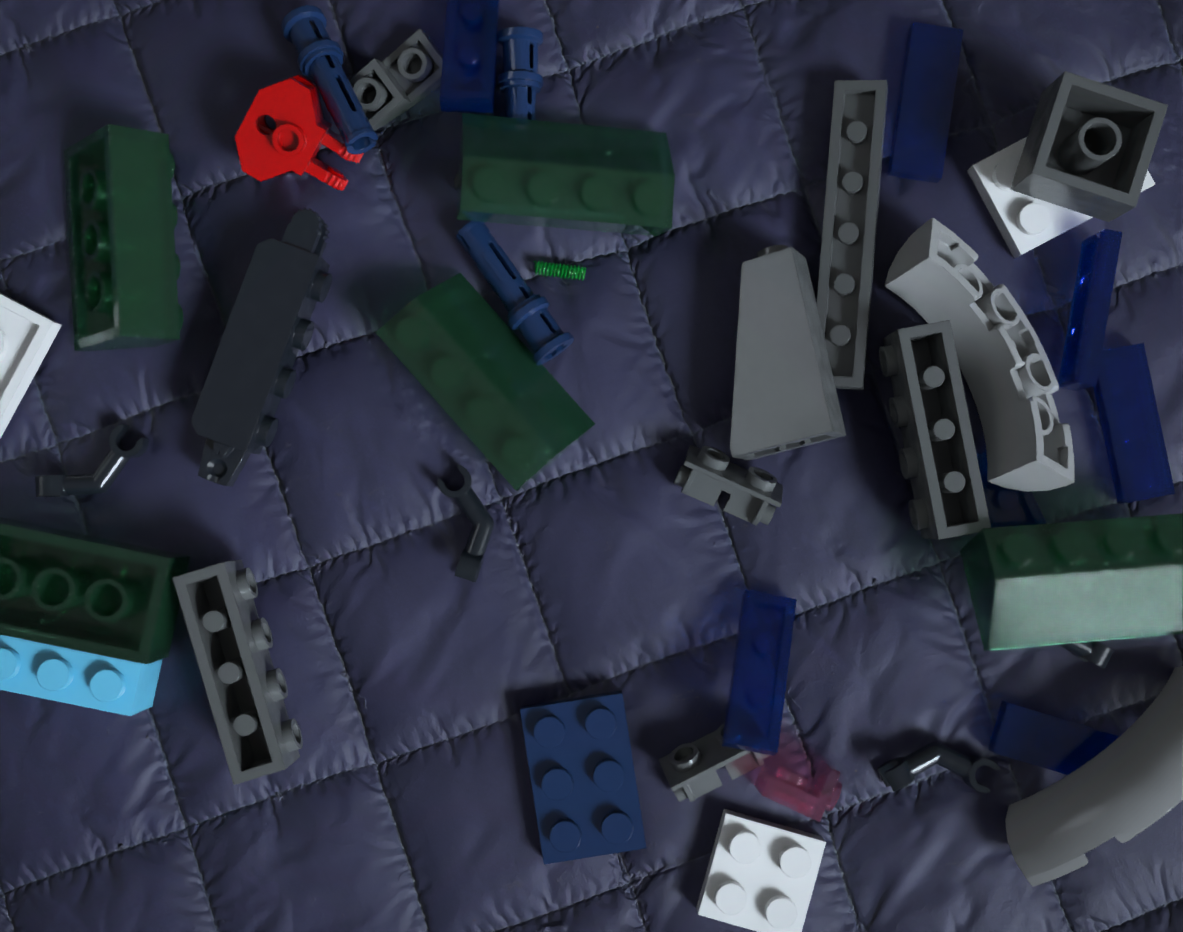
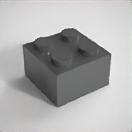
[1010,71,1168,222]

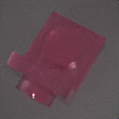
[754,761,842,822]

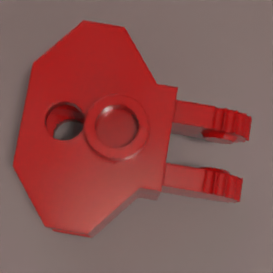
[235,74,364,191]

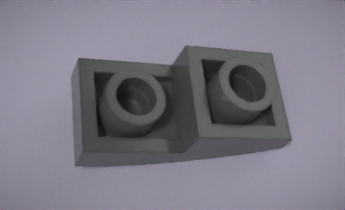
[349,29,456,131]

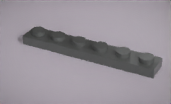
[817,80,888,390]

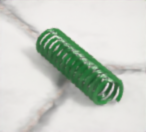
[534,260,587,281]

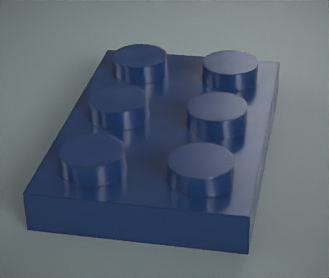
[520,690,647,865]

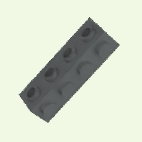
[879,320,991,540]
[173,559,303,785]

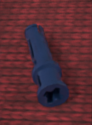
[281,5,378,154]
[497,26,543,190]
[455,218,574,366]

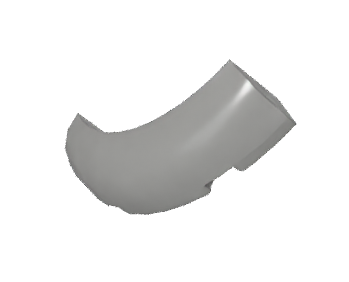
[885,218,1075,492]
[1005,666,1183,887]

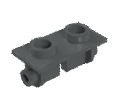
[673,444,783,526]
[658,713,771,802]

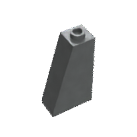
[730,245,846,461]

